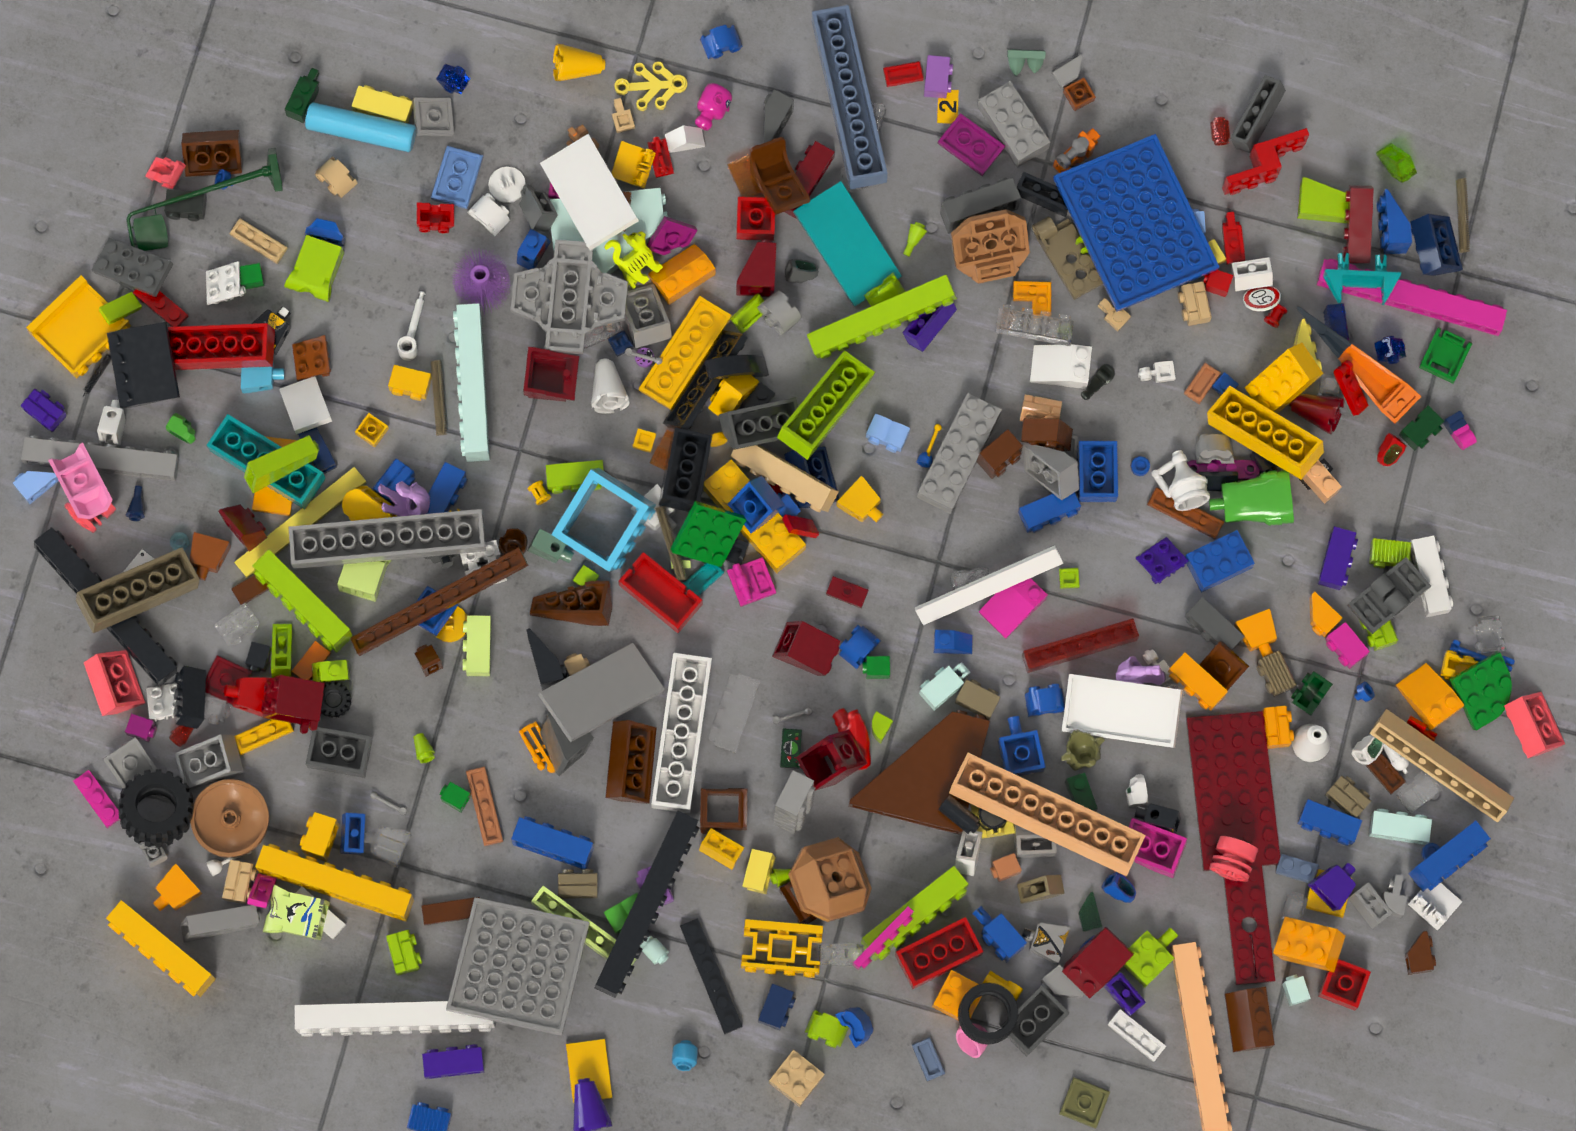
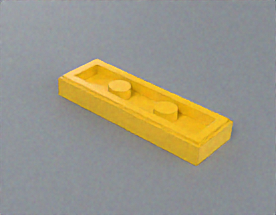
[234,719,294,755]

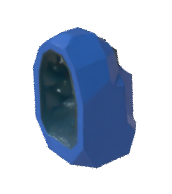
[1101,872,1136,903]

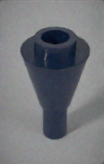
[125,486,145,521]

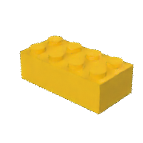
[1245,343,1324,413]

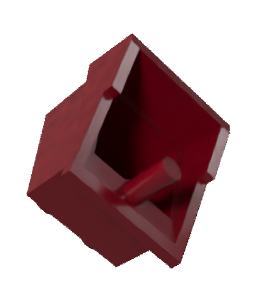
[523,347,579,402]

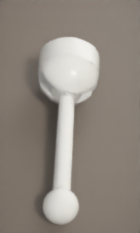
[206,851,252,876]

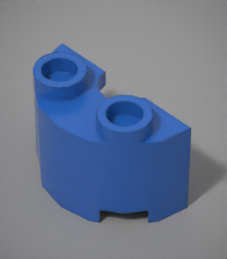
[700,25,743,59]
[839,625,881,669]
[1025,684,1065,717]
[835,1007,873,1048]

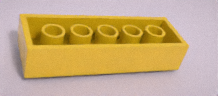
[1207,386,1324,480]
[703,459,806,574]
[106,900,215,997]

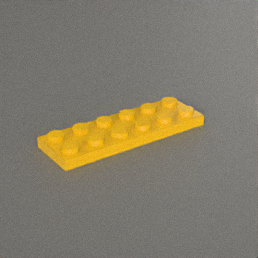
[639,296,732,410]

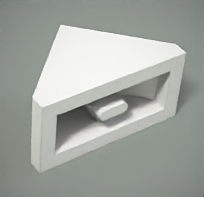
[665,125,705,153]

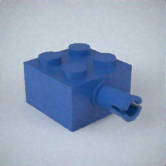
[998,716,1045,776]
[972,906,1027,963]

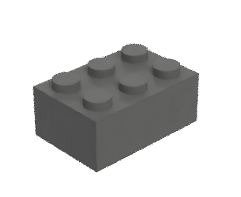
[306,727,373,778]
[999,985,1069,1057]

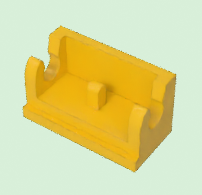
[699,828,744,870]

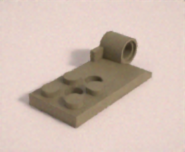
[1032,216,1103,300]

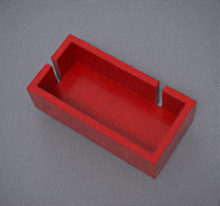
[619,552,703,633]

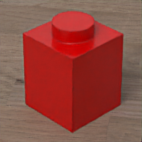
[1203,270,1233,297]

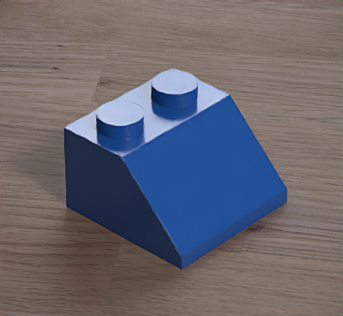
[728,476,785,533]

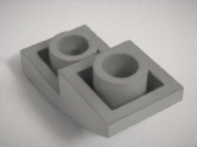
[138,841,168,868]

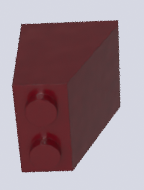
[736,240,776,297]
[772,621,841,676]

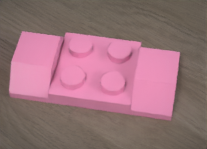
[48,443,113,519]

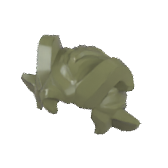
[1061,730,1105,771]

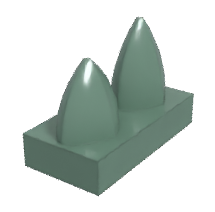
[1007,49,1046,76]

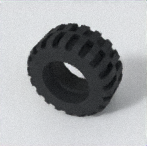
[118,769,194,848]

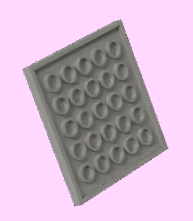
[446,897,590,1036]

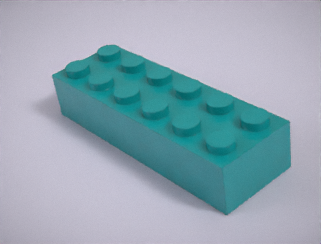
[206,414,326,510]

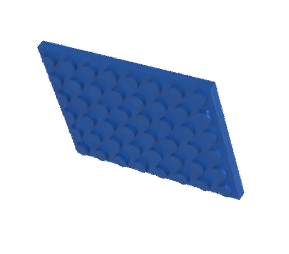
[1053,134,1220,312]

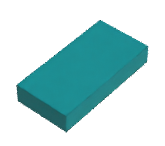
[683,563,724,596]

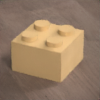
[769,1050,825,1107]

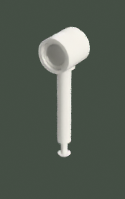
[397,291,426,361]

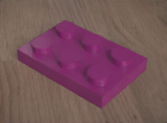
[938,113,1005,176]

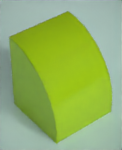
[871,711,893,744]

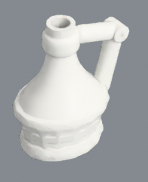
[1152,450,1210,511]

